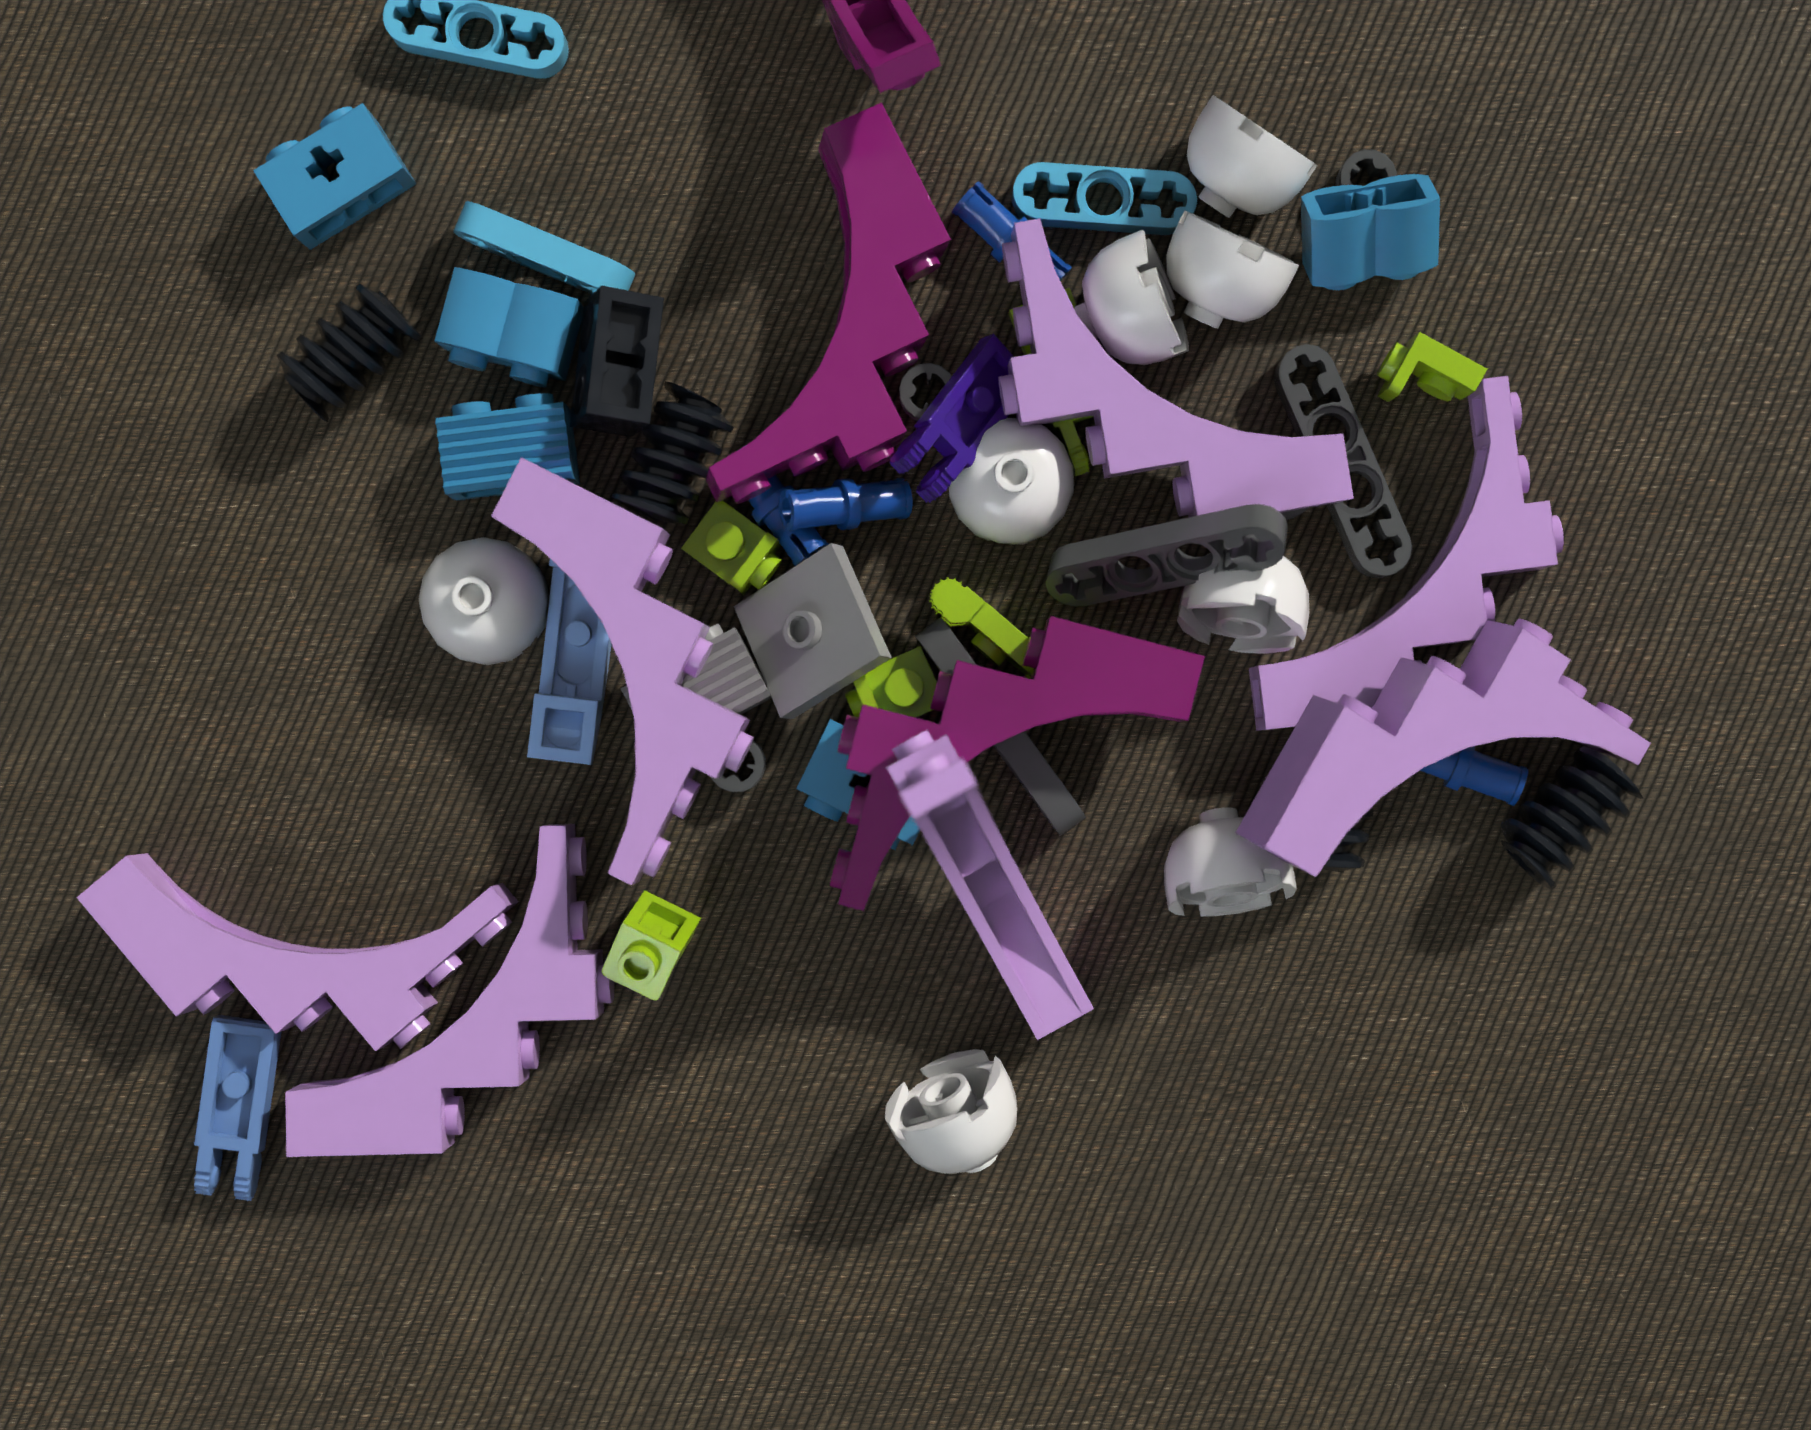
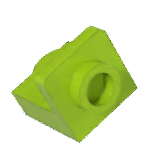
[1377,332,1487,402]
[681,500,782,595]
[844,646,937,718]
[601,890,701,1000]

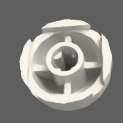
[1187,95,1318,218]
[1167,210,1299,329]
[1075,230,1189,365]
[949,418,1074,545]
[419,537,550,665]
[1177,553,1309,654]
[1164,807,1297,917]
[885,1049,1017,1174]

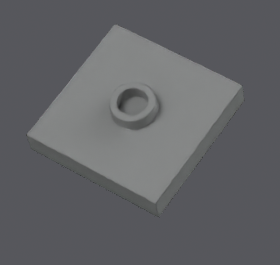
[734,543,892,719]

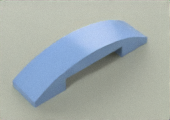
[527,559,612,765]

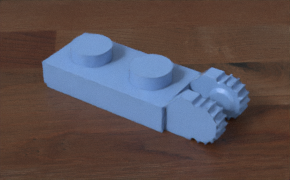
[194,1015,281,1201]

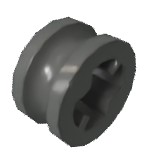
[1335,149,1397,186]
[899,363,952,422]
[711,740,766,792]

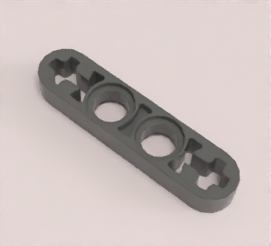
[1274,344,1412,579]
[1045,504,1288,607]
[915,617,1086,837]

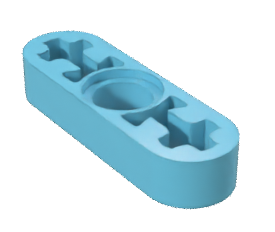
[383,0,569,79]
[1012,162,1197,235]
[453,201,636,294]

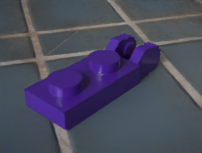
[889,333,1014,503]

